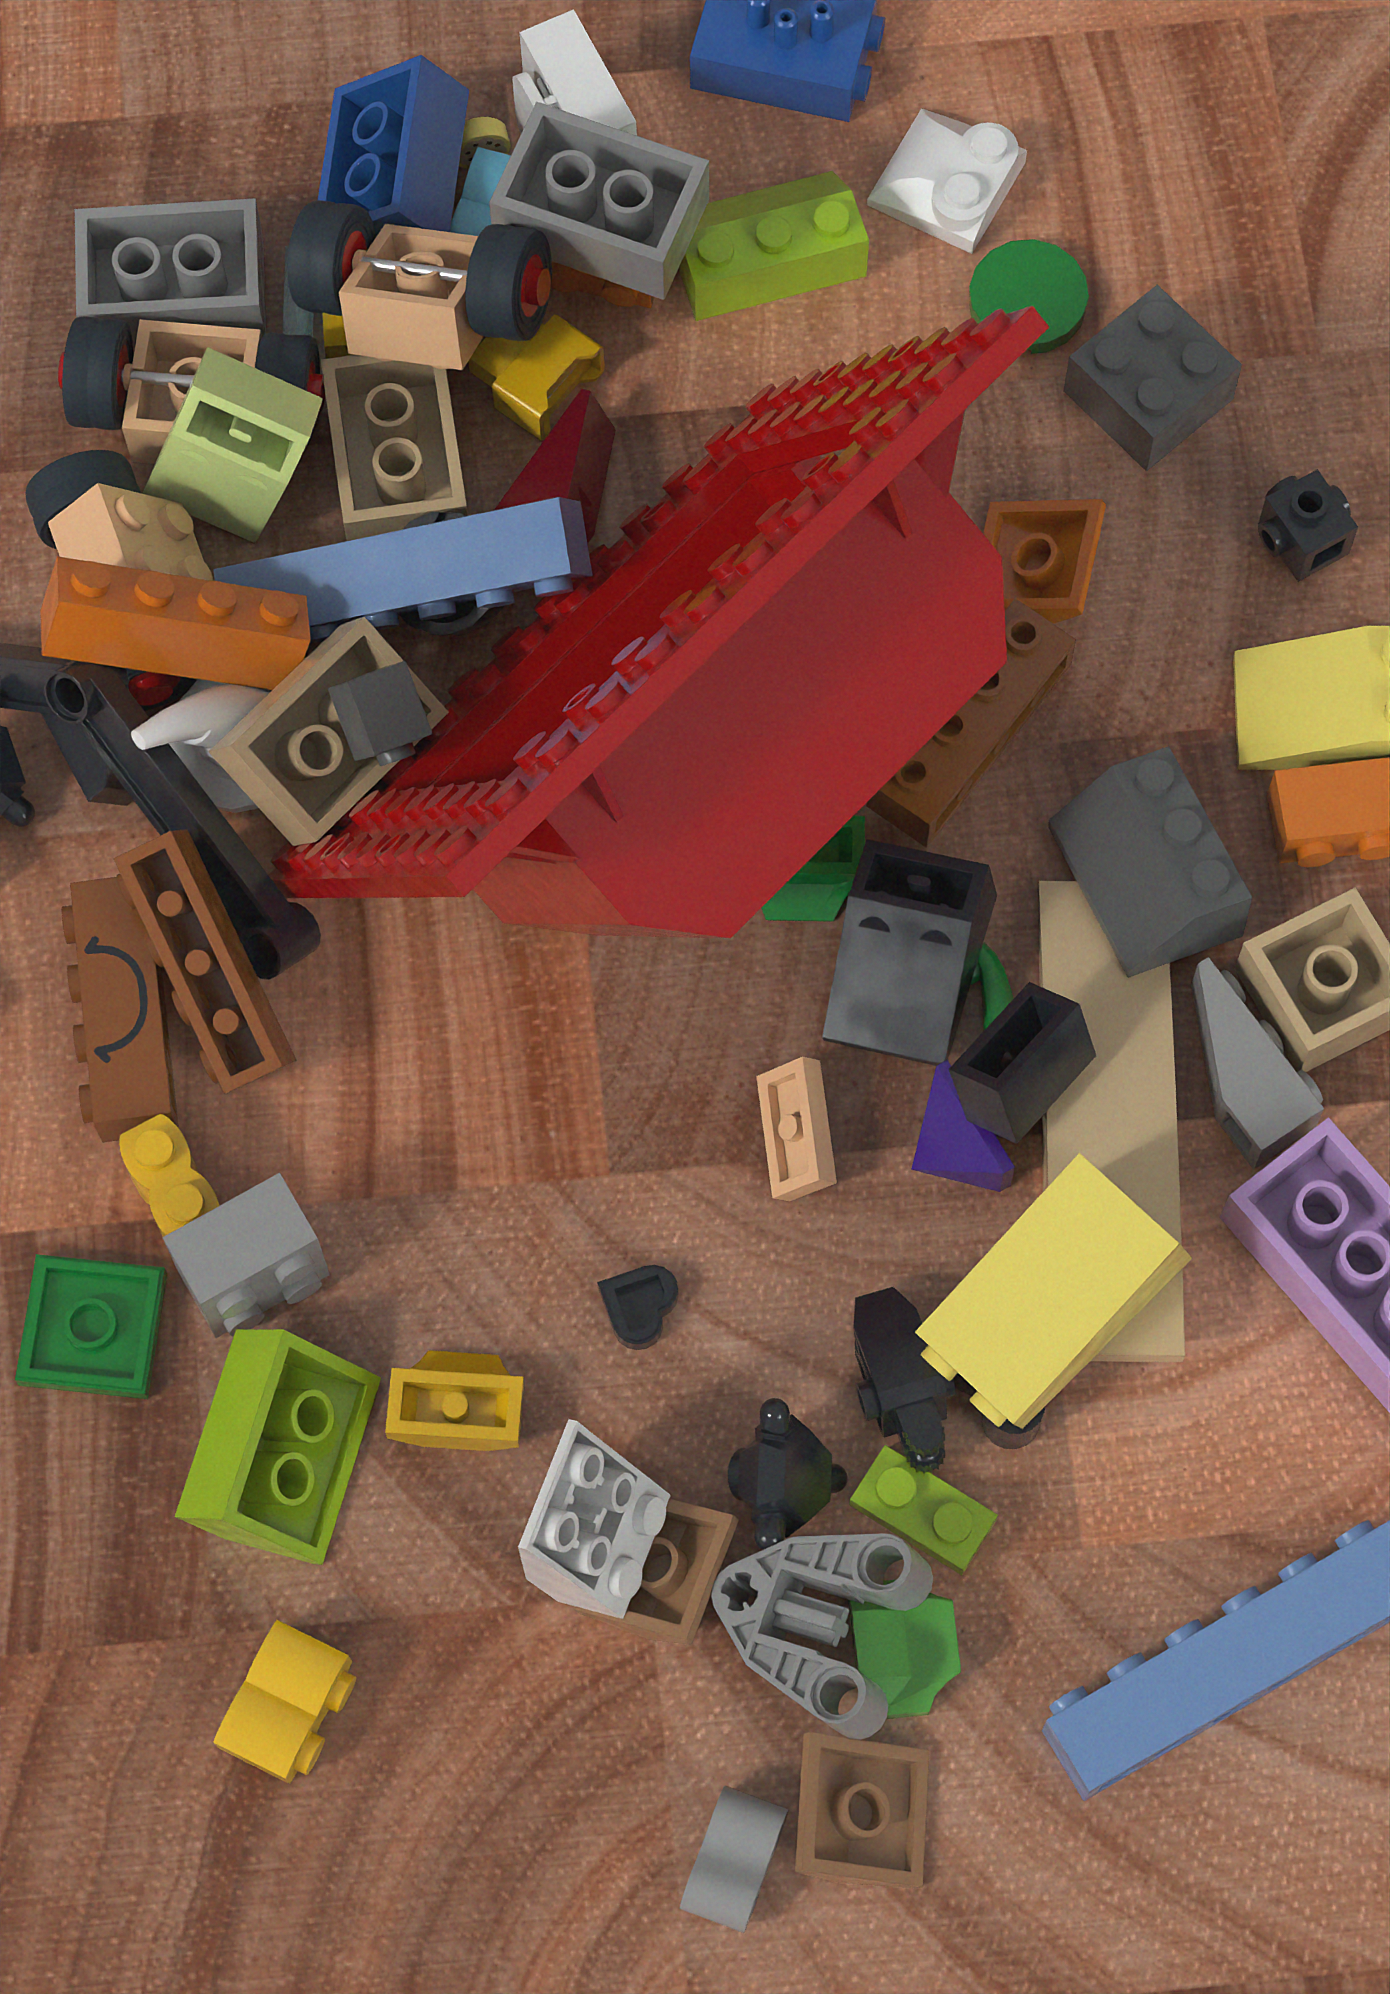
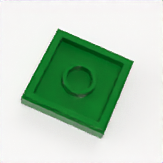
[15,1254,168,1399]

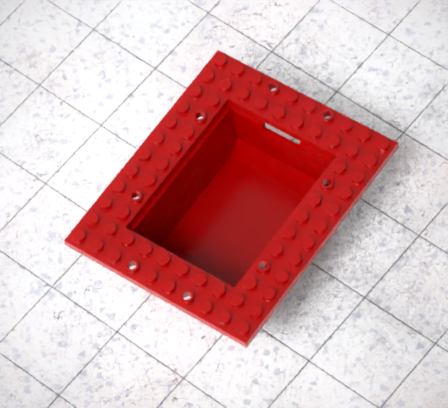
[268,306,1049,938]

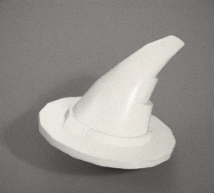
[131,679,272,813]

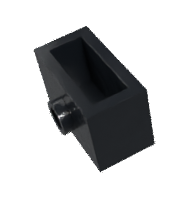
[949,982,1096,1144]

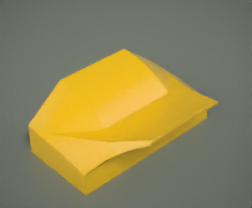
[385,1350,524,1451]

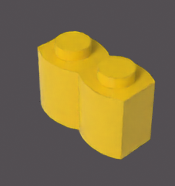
[119,1114,220,1237]
[213,1620,356,1784]

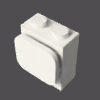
[512,9,637,136]

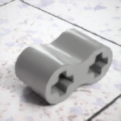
[679,1786,789,1933]

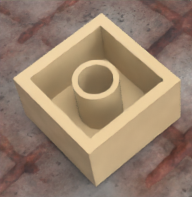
[1235,888,1390,1072]

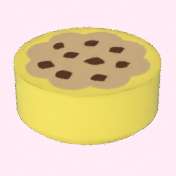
[459,117,511,169]

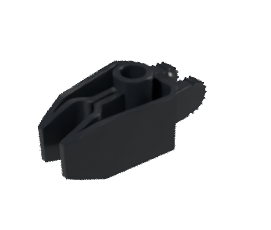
[853,1287,956,1474]

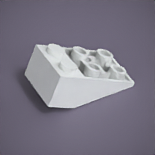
[518,1419,670,1619]

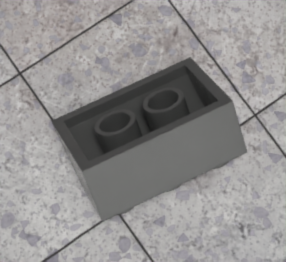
[1048,746,1252,978]

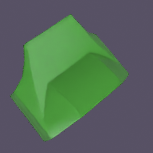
[848,1580,961,1719]

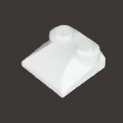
[867,108,1027,254]

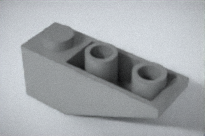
[1191,957,1324,1170]

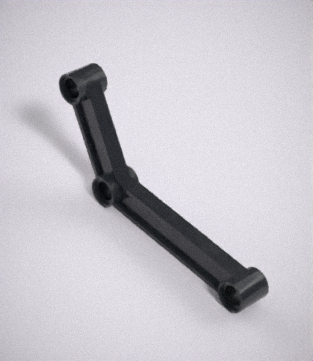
[0,643,321,980]

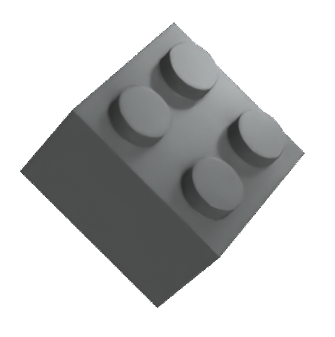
[1063,284,1242,471]

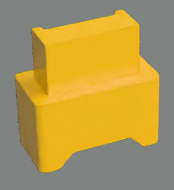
[468,314,605,441]

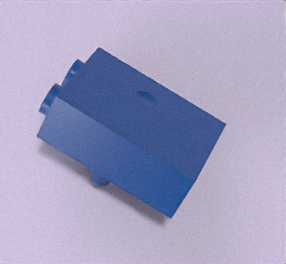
[690,0,886,122]

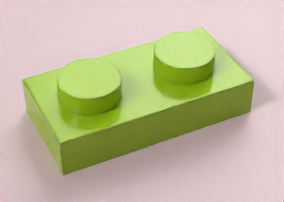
[849,1445,998,1575]

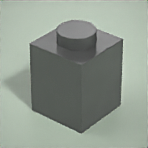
[328,660,433,766]

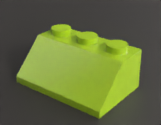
[678,171,869,321]
[175,1329,381,1565]

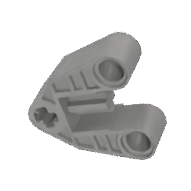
[711,1533,933,1740]

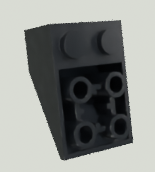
[822,839,997,1066]

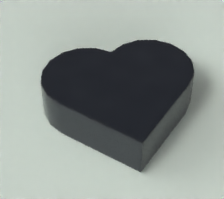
[597,1265,678,1350]

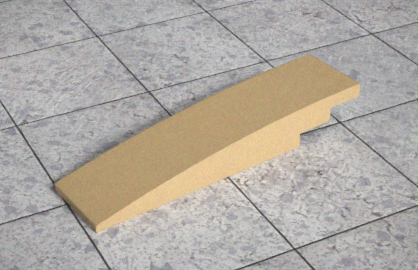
[1038,881,1185,1362]

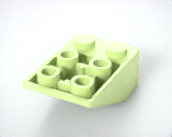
[142,347,323,543]

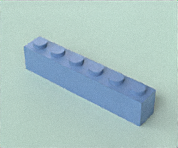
[213,497,593,643]
[1042,1520,1390,1801]

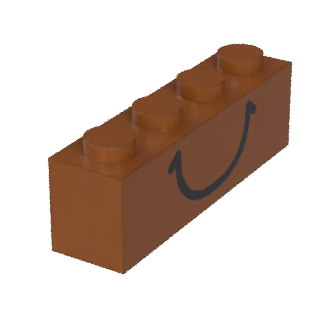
[61,877,179,1143]

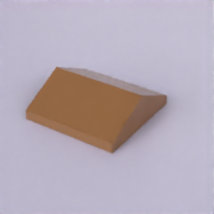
[575,1499,739,1645]
[795,1732,930,1888]

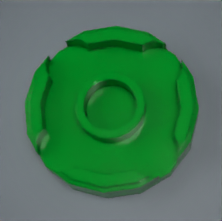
[969,239,1089,354]

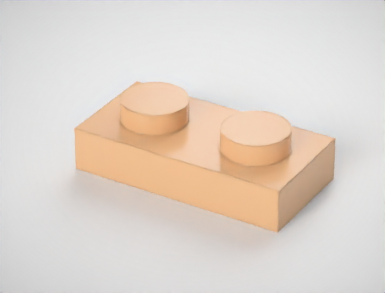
[756,1057,837,1201]

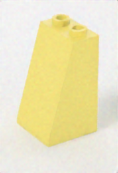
[915,1153,1192,1429]

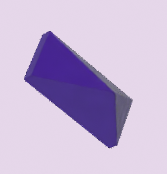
[911,1060,1015,1192]

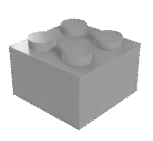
[162,1173,330,1338]

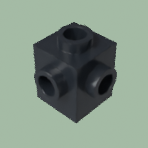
[1258,469,1358,582]

